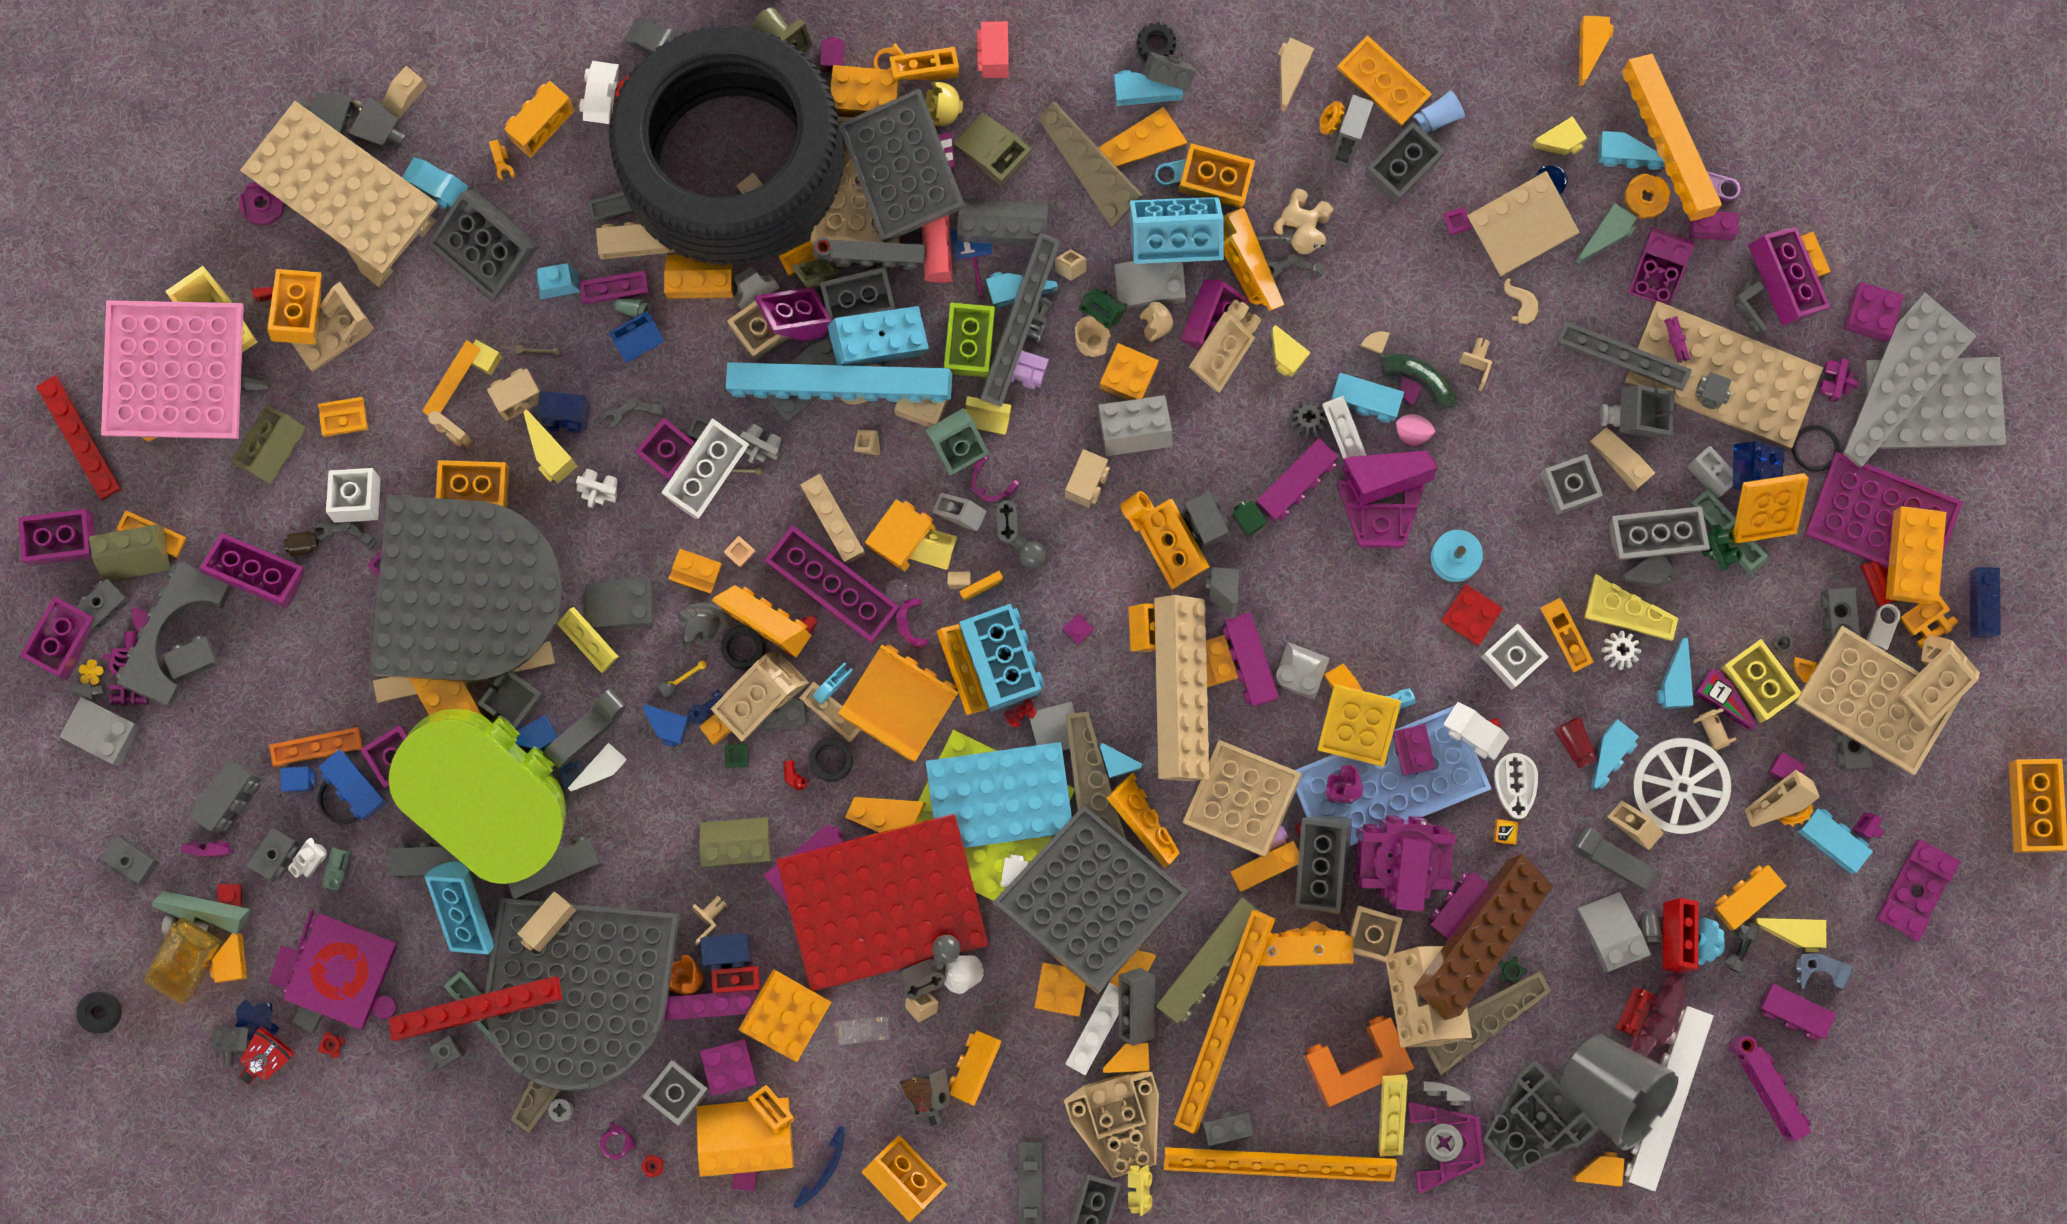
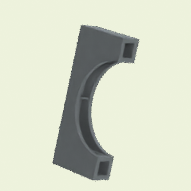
[116,561,231,709]

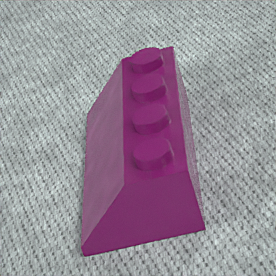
[1748,226,1831,326]

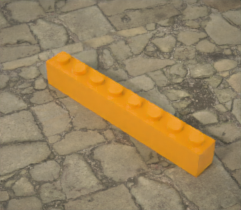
[1622,54,1722,221]

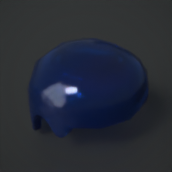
[1533,164,1568,195]

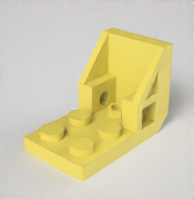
[166,266,257,353]

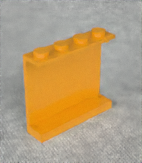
[837,644,959,763]

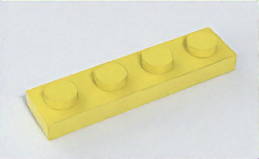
[1378,1074,1408,1157]

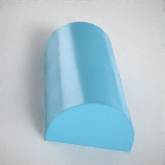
[424,861,494,954]

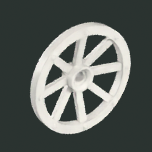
[1633,738,1731,834]

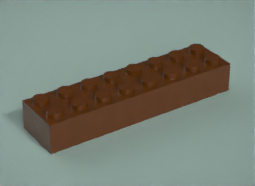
[1413,854,1553,1020]

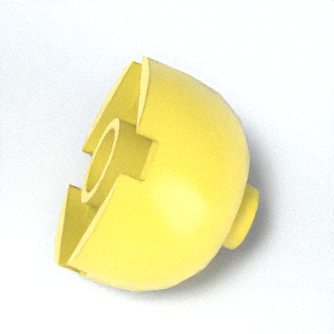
[925,82,963,127]

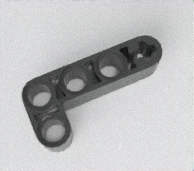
[543,689,626,769]
[1570,826,1659,893]

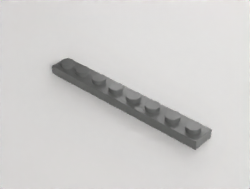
[979,233,1060,408]

